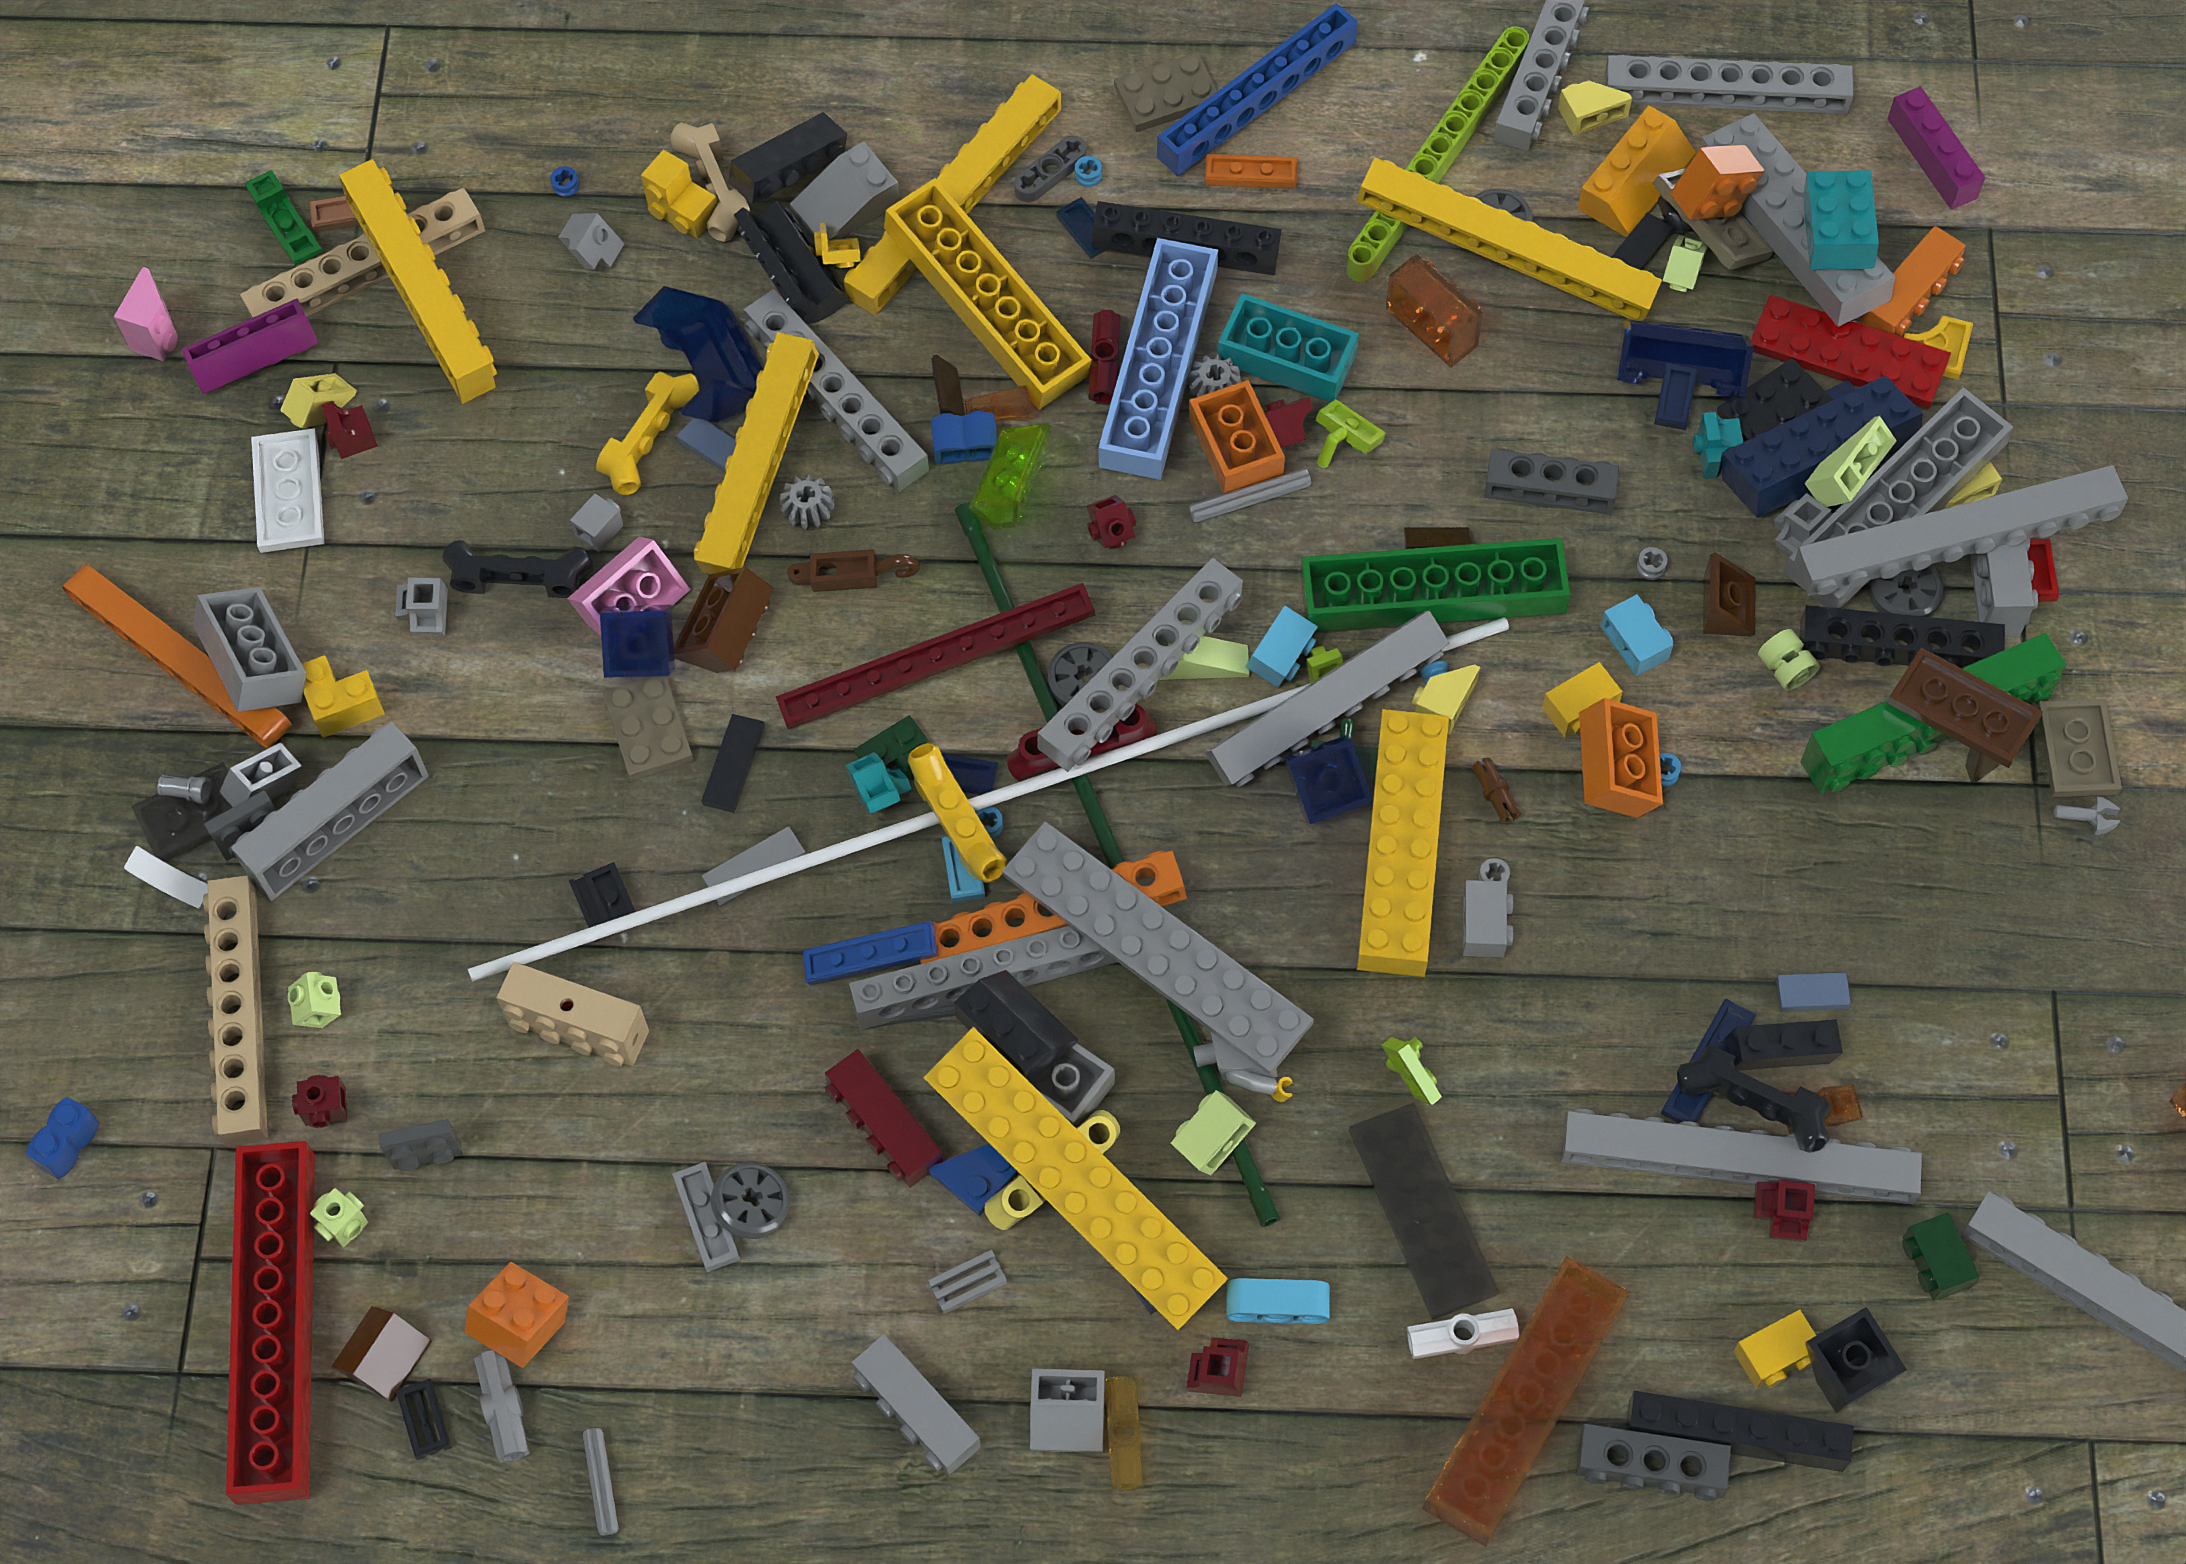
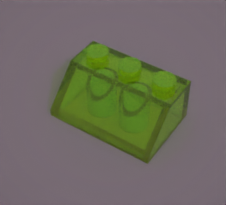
[969,423,1051,530]

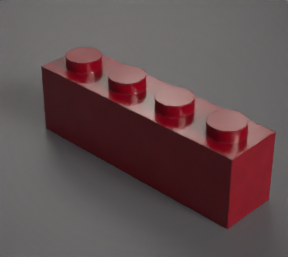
[824,1049,943,1188]

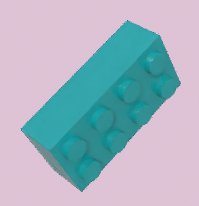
[1218,293,1359,402]

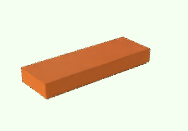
[1205,154,1298,189]

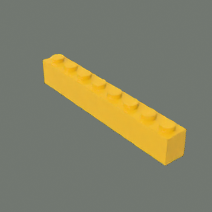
[694,332,819,574]

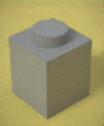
[570,494,624,552]

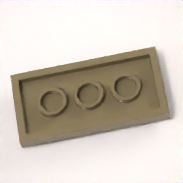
[1653,169,1774,270]

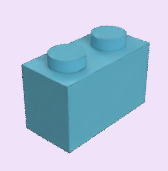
[1600,594,1673,677]
[1245,606,1318,688]

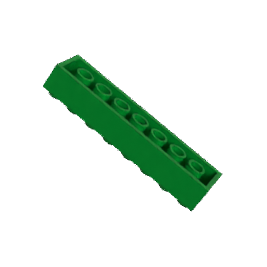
[1300,538,1570,632]
[1800,633,2067,794]

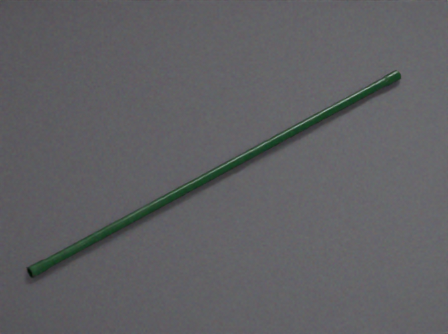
[955,502,1280,1227]

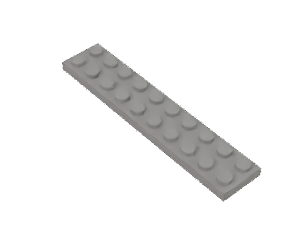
[1002,821,1314,1076]

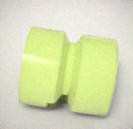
[1758,629,1820,691]

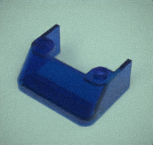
[633,286,763,423]
[1616,319,1754,397]

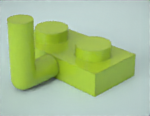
[1315,399,1386,468]
[1381,1037,1442,1105]

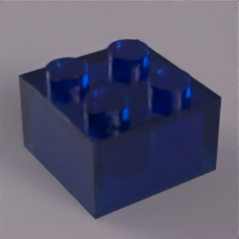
[600,605,675,678]
[1283,735,1373,825]

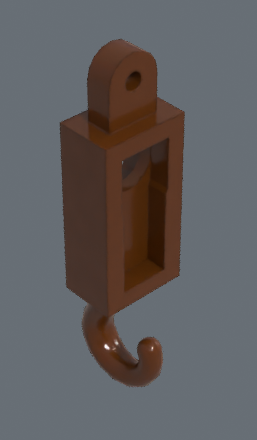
[787,549,920,592]

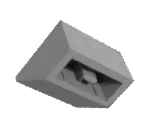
[1030,1369,1105,1453]

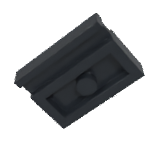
[569,862,636,942]

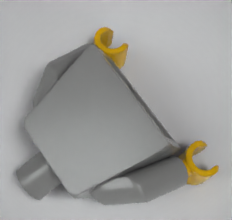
[1193,1032,1293,1102]

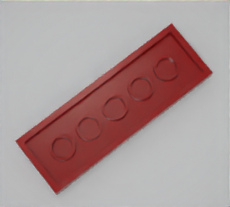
[1748,294,1951,409]

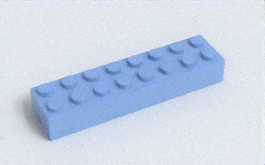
[1098,238,1218,480]

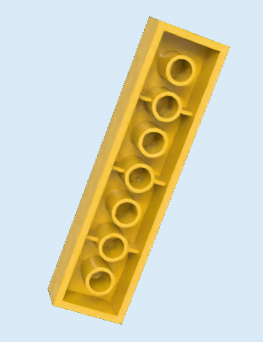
[339,159,497,404]
[884,178,1091,410]
[1357,709,1449,977]

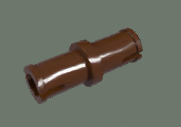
[1472,757,1521,824]

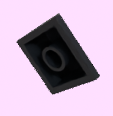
[1805,1307,1907,1413]

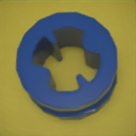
[550,166,580,197]

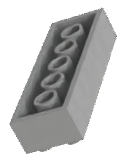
[231,721,429,901]

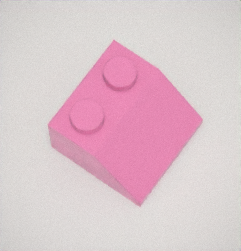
[114,267,178,361]

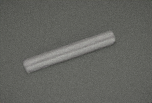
[1189,469,1311,522]

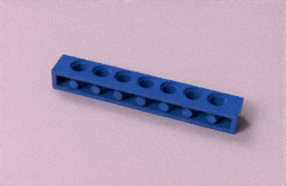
[1157,3,1357,176]

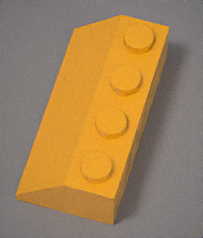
[1577,105,1696,238]

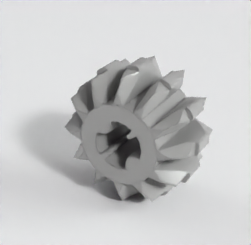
[1188,353,1242,397]
[780,474,835,530]

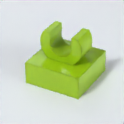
[1307,645,1343,683]

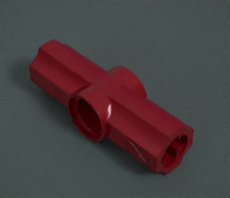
[1088,310,1121,405]

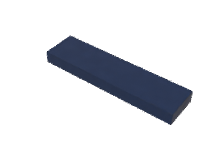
[1661,998,1756,1124]

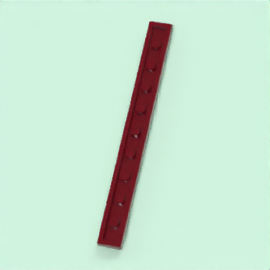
[776,583,1096,730]

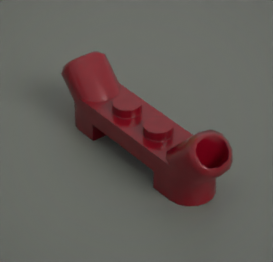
[1007,703,1157,781]

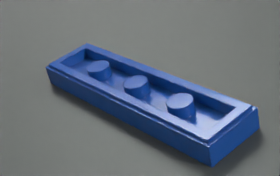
[803,921,938,985]

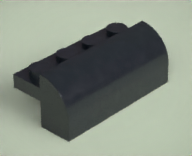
[734,201,850,324]

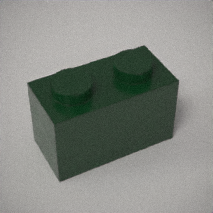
[1902,1212,1980,1301]

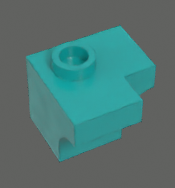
[1693,412,1743,479]
[845,752,912,814]

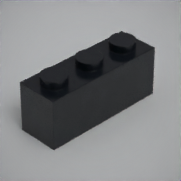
[1724,1019,1843,1071]

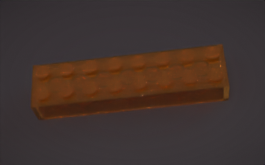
[1422,1256,1630,1547]

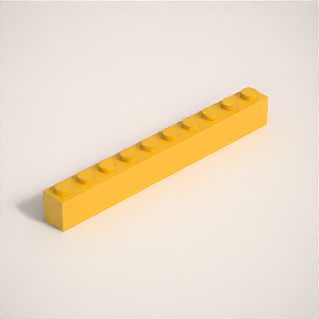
[844,74,1062,316]
[1356,157,1662,324]

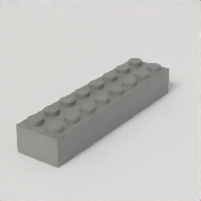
[1701,113,1895,326]
[1785,387,2013,608]

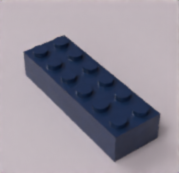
[1722,375,1923,518]

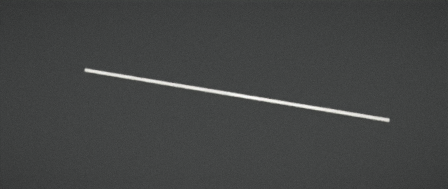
[468,617,1509,982]

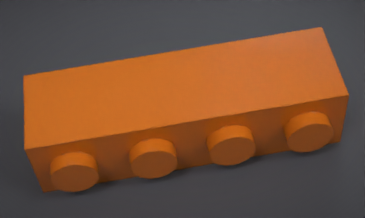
[1858,226,1966,337]

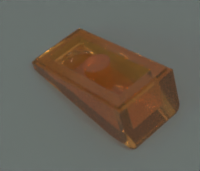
[965,385,1033,421]

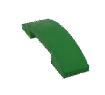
[244,170,323,266]

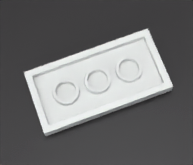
[251,428,324,553]

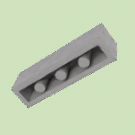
[852,1334,981,1476]

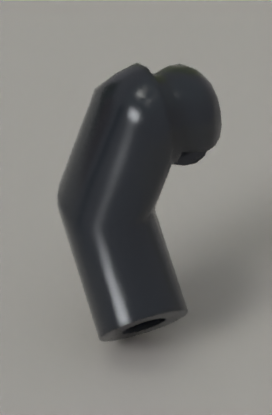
[1658,196,1692,234]

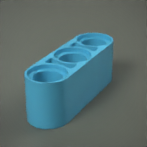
[1226,1278,1330,1324]

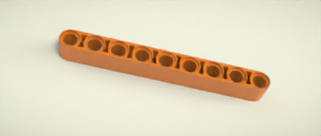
[62,564,292,749]

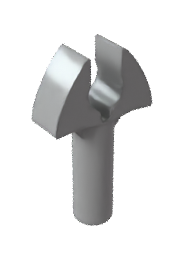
[2053,796,2120,835]

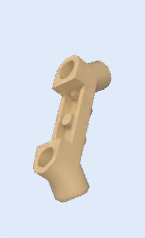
[670,122,750,242]

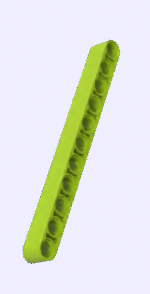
[1346,26,1529,282]

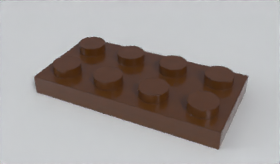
[1887,647,2043,768]

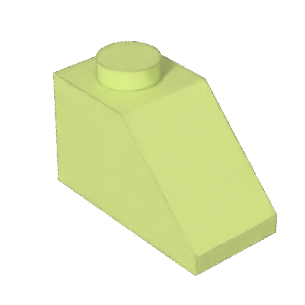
[1663,235,1708,292]

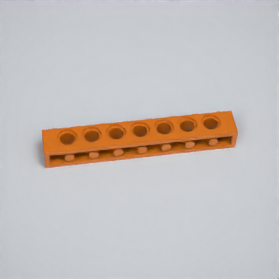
[920,850,1187,964]

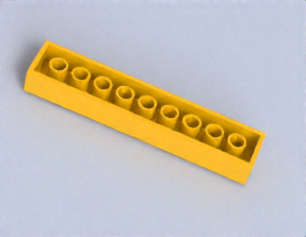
[923,1027,1228,1330]

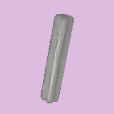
[583,1428,619,1536]

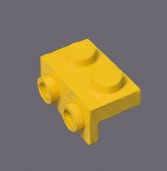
[814,222,861,268]

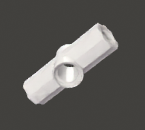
[1407,1309,1520,1359]

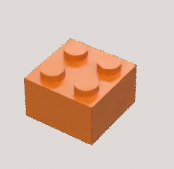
[1670,145,1765,220]
[464,1262,569,1368]

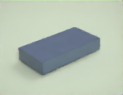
[677,414,736,473]
[1776,973,1851,1012]

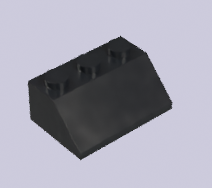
[954,970,1078,1084]

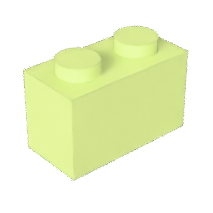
[1171,1090,1256,1176]

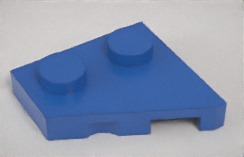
[929,1144,1019,1216]

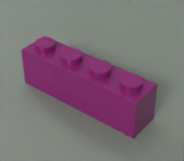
[1887,86,1985,210]
[181,298,319,394]

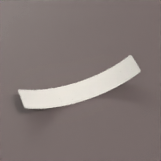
[124,846,236,920]

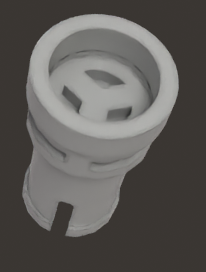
[157,774,212,804]

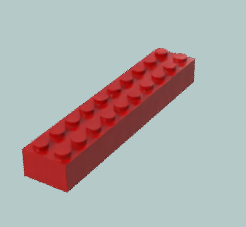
[226,1141,315,1505]

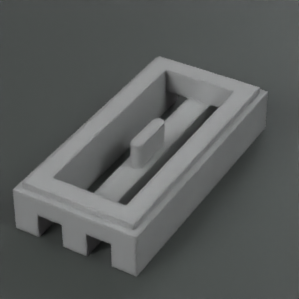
[928,1249,1008,1314]

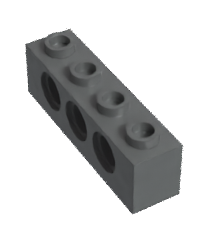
[1484,449,1619,515]
[1576,1424,1731,1501]

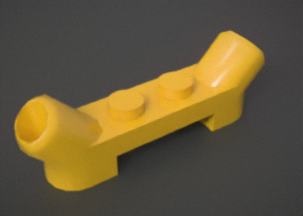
[596,371,701,495]
[907,743,1008,883]

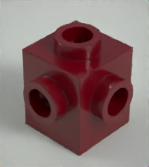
[1086,495,1136,549]
[292,1075,348,1128]

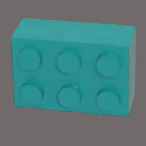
[1803,170,1879,270]

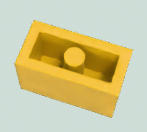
[1542,662,1623,738]
[1733,1310,1816,1389]

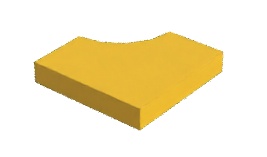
[1904,315,1973,380]

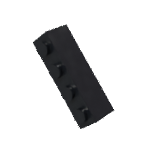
[728,112,847,204]

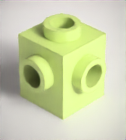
[288,972,341,1028]
[310,1188,368,1248]

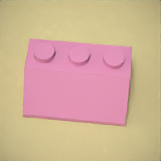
[567,537,691,652]

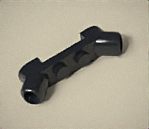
[443,540,593,598]
[1677,1046,1831,1153]

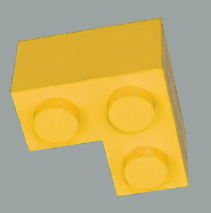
[641,149,718,239]
[302,655,385,738]

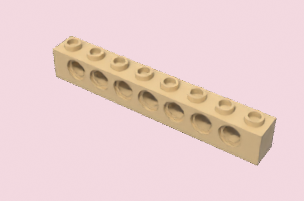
[240,187,485,318]
[203,875,268,1146]

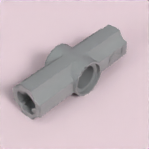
[474,1350,530,1463]

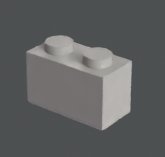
[220,742,302,807]
[1463,880,1513,958]

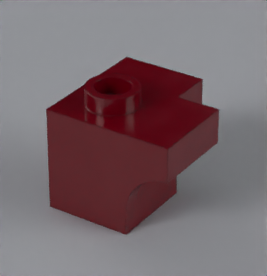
[1264,398,1313,448]
[322,401,378,459]
[1753,1180,1815,1242]
[1186,1337,1249,1397]

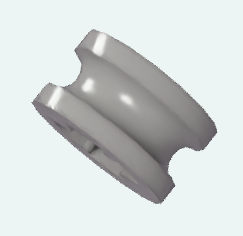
[1637,547,1668,580]
[1478,858,1510,884]

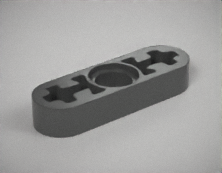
[1014,136,1087,202]

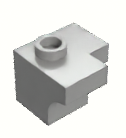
[558,213,625,269]
[1774,493,1832,556]
[395,577,448,636]

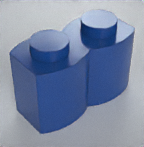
[931,410,998,464]
[26,1097,99,1180]

